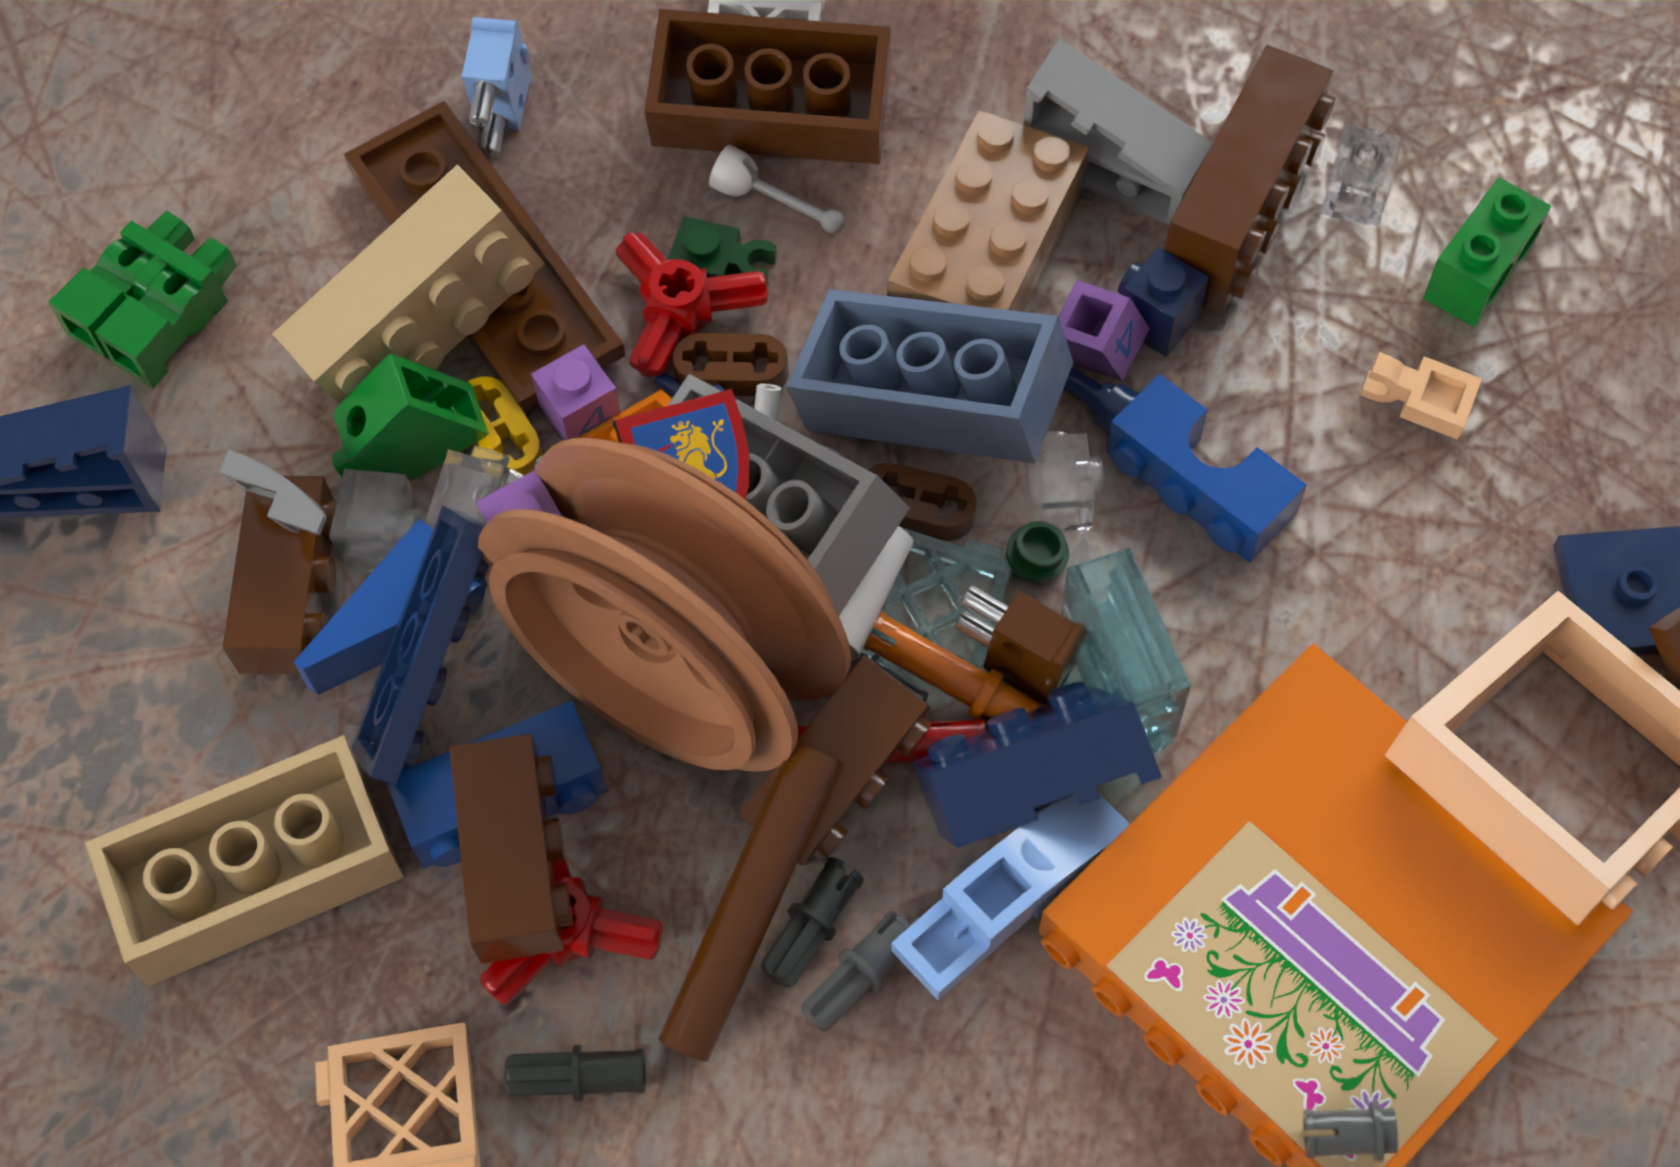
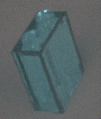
[1060,548,1191,754]

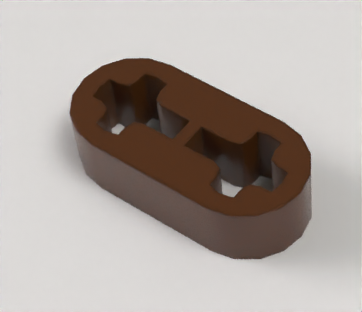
[673,333,789,396]
[868,463,976,541]

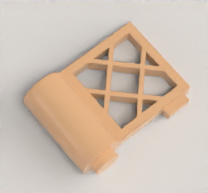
[315,1022,481,1167]

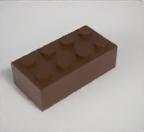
[644,9,891,165]
[1165,45,1336,317]

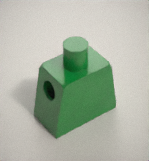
[331,353,489,483]

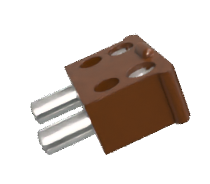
[955,586,1088,705]

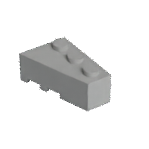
[1023,38,1213,225]

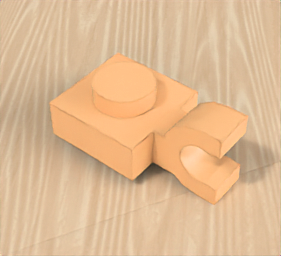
[1359,352,1482,440]

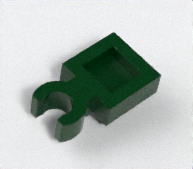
[667,216,777,288]

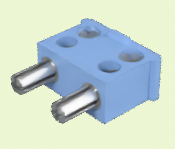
[461,17,532,158]

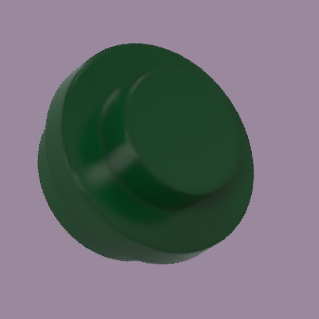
[1006,521,1069,583]

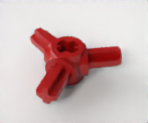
[616,232,768,378]
[479,855,663,1005]

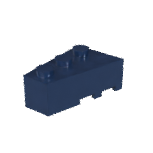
[0,385,167,518]
[912,682,1162,848]

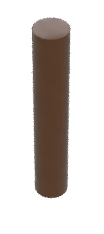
[658,742,842,1062]

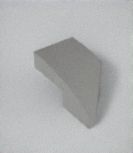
[219,449,327,535]

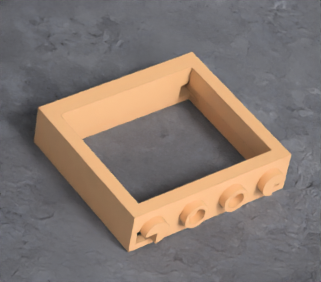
[1384,591,1680,926]

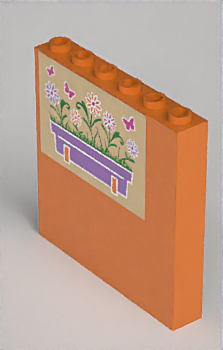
[1038,643,1634,1167]

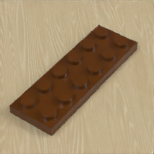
[344,101,626,414]

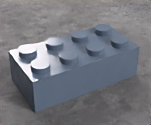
[786,289,1073,464]

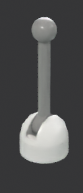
[709,145,844,233]

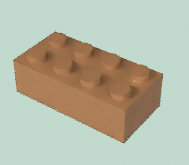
[887,110,1089,312]

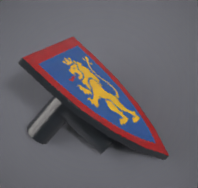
[612,389,749,500]

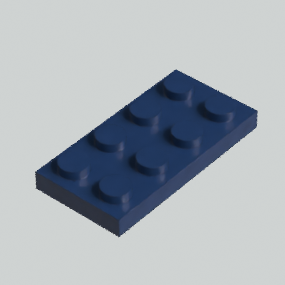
[351,505,489,785]

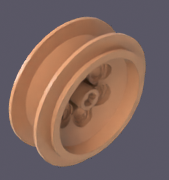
[478,438,851,772]

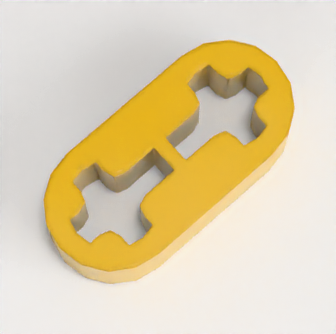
[468,376,543,484]

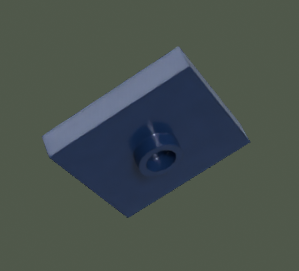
[1553,526,1680,656]

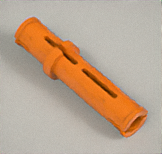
[863,611,1043,719]

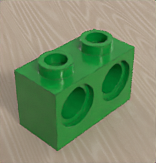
[1423,177,1552,328]

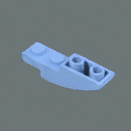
[891,794,1130,1001]

